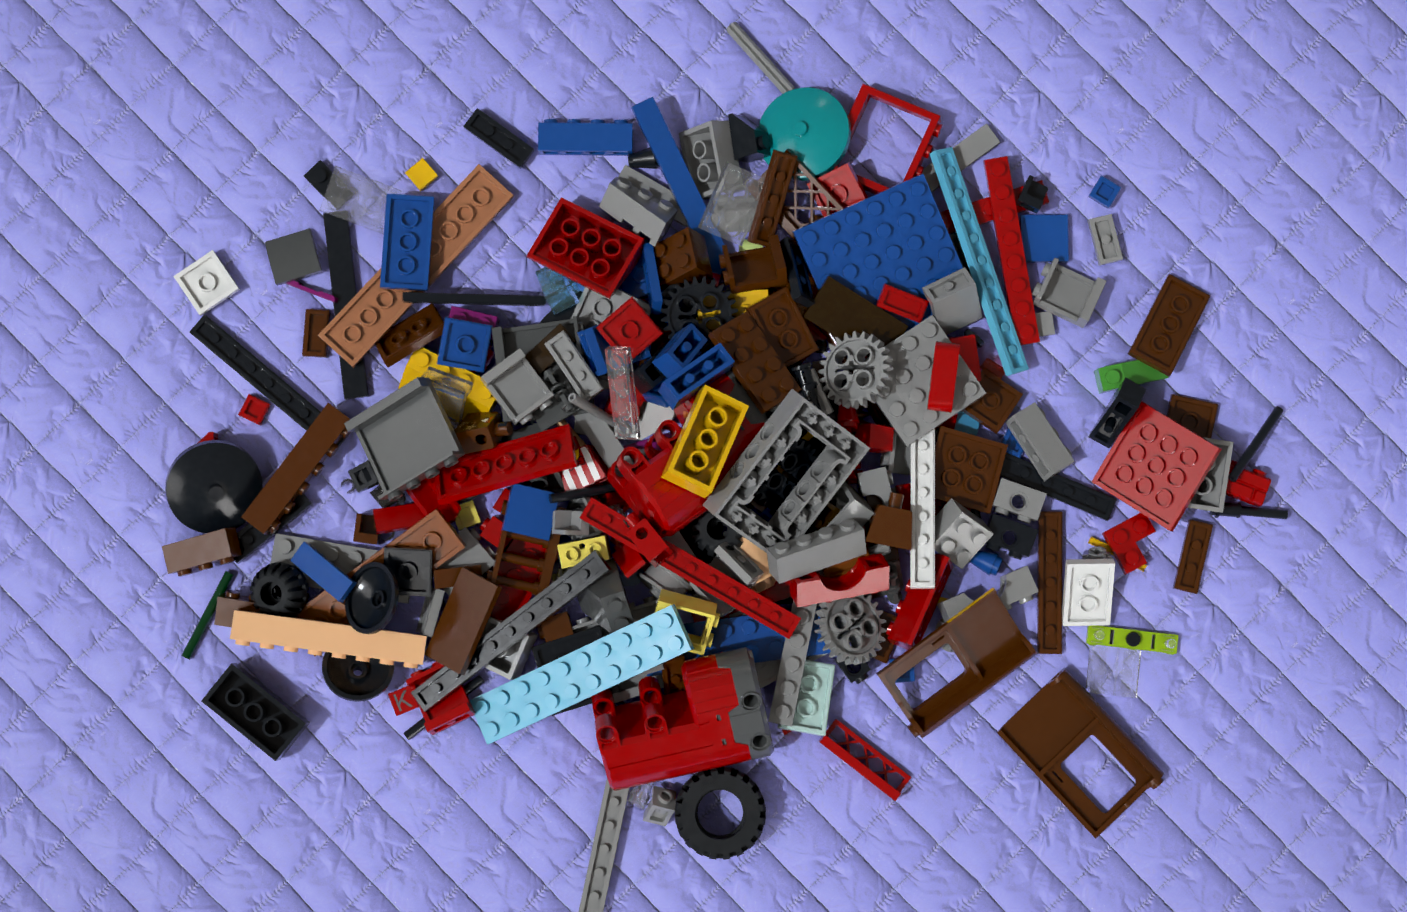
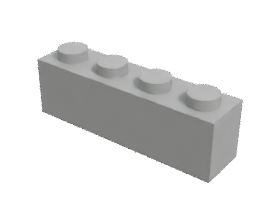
[766,519,867,584]

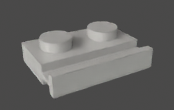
[416,587,445,637]

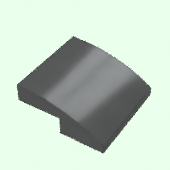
[265,228,322,286]

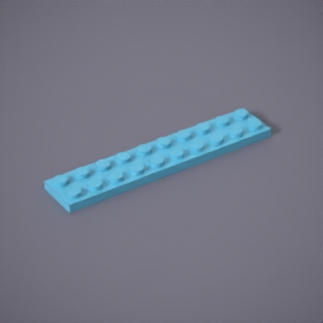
[470,604,694,745]

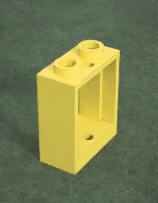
[557,534,612,569]
[655,589,720,656]

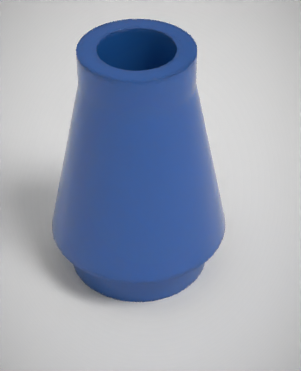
[969,550,1003,576]

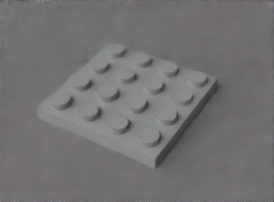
[858,315,986,447]

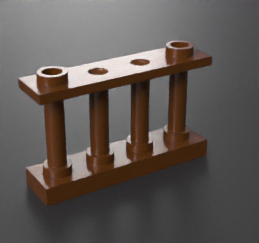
[486,498,566,596]

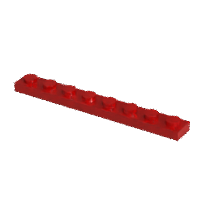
[983,156,1040,345]

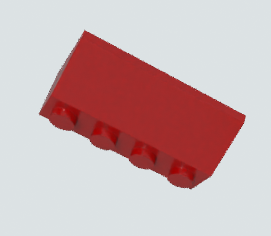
[886,554,953,650]

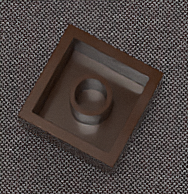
[653,227,713,290]

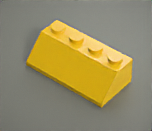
[398,347,497,421]

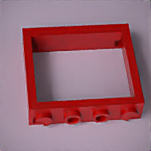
[834,84,943,194]

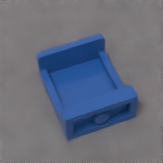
[577,324,651,376]

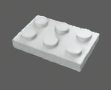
[1062,559,1115,626]

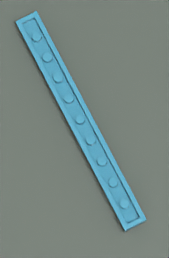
[929,147,1029,376]

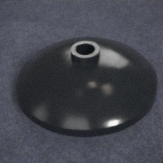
[345,562,399,634]
[322,652,394,702]

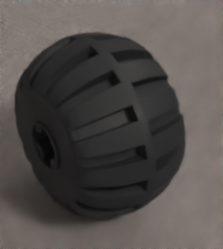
[691,510,745,558]
[250,562,309,617]

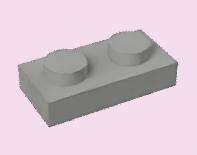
[1087,214,1123,266]

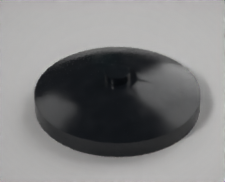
[165,440,263,533]

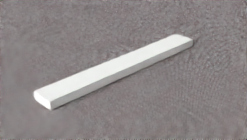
[910,429,935,589]

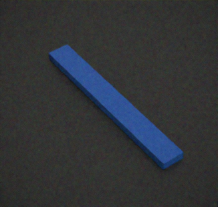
[631,97,726,275]

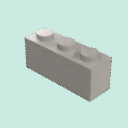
[1005,402,1075,482]

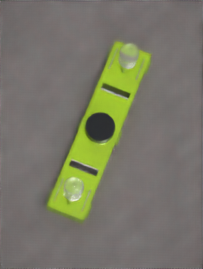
[1086,625,1178,655]

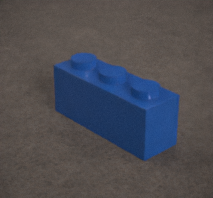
[658,343,735,410]

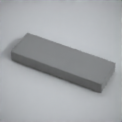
[545,330,604,401]

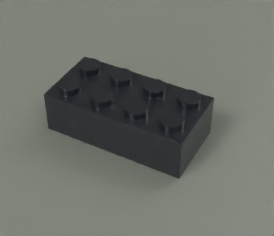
[201,663,310,761]

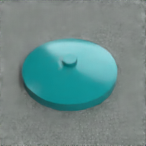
[759,87,851,181]

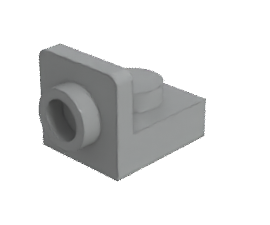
[643,786,676,826]

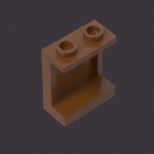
[719,234,788,294]

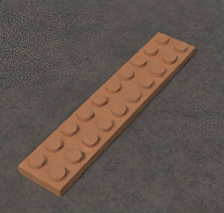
[318,164,514,368]

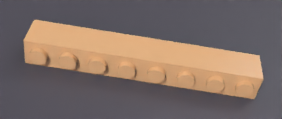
[230,610,427,668]

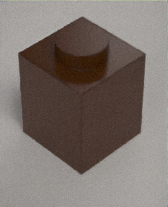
[537,611,574,642]

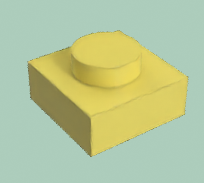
[455,500,481,531]

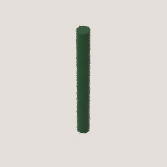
[181,571,234,660]

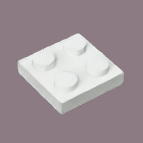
[173,250,240,316]

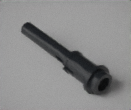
[1210,502,1288,519]

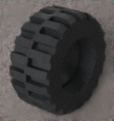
[675,766,766,860]

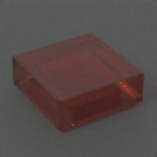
[980,358,1005,379]

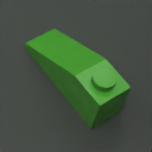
[1094,360,1168,394]

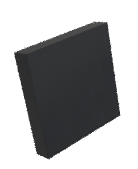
[384,546,433,597]

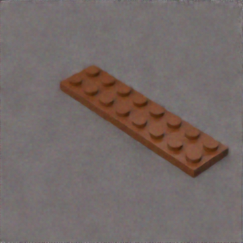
[295,507,467,657]

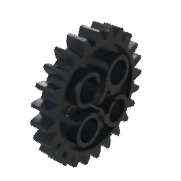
[661,276,738,353]
[754,438,818,510]

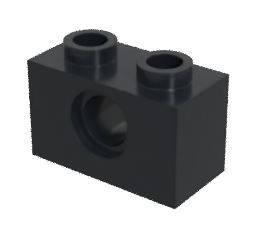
[986,514,1038,560]

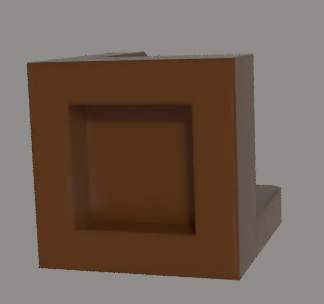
[353,513,381,545]

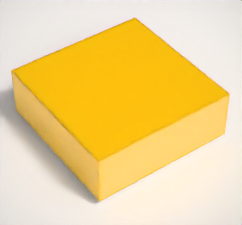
[405,158,439,191]

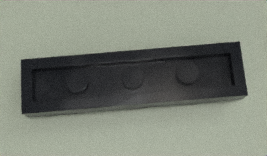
[234,494,313,564]

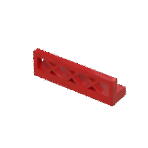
[819,719,911,801]

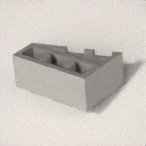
[599,177,678,247]

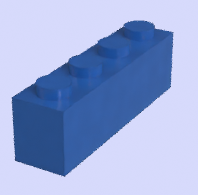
[538,119,633,156]

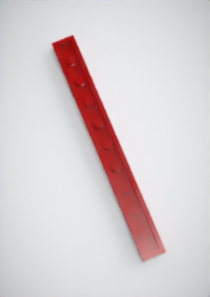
[580,497,801,639]

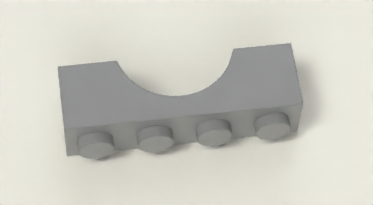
[937,566,1039,622]

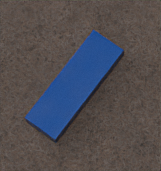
[641,243,663,315]
[290,541,356,603]

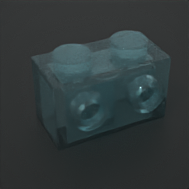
[535,267,580,315]

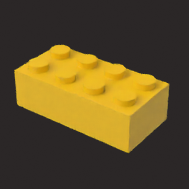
[661,385,749,498]

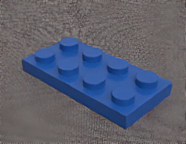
[380,194,435,291]

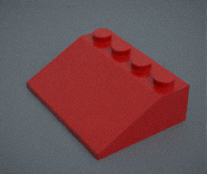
[526,197,645,299]

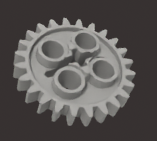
[818,331,894,409]
[814,595,887,665]

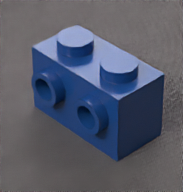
[652,323,708,379]

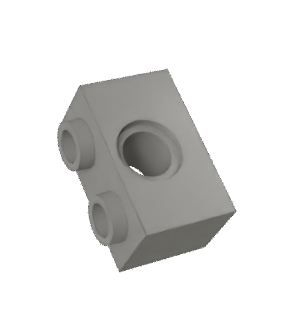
[992,478,1047,524]

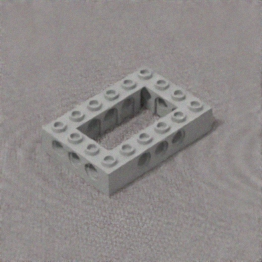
[703,389,870,553]

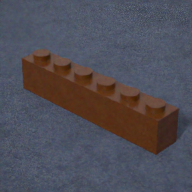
[241,403,351,536]

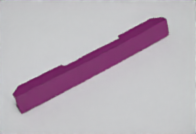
[285,281,338,303]

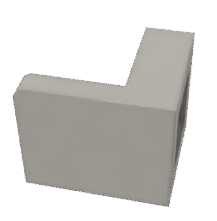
[552,510,589,536]

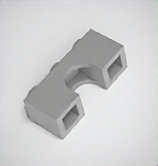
[856,467,894,526]

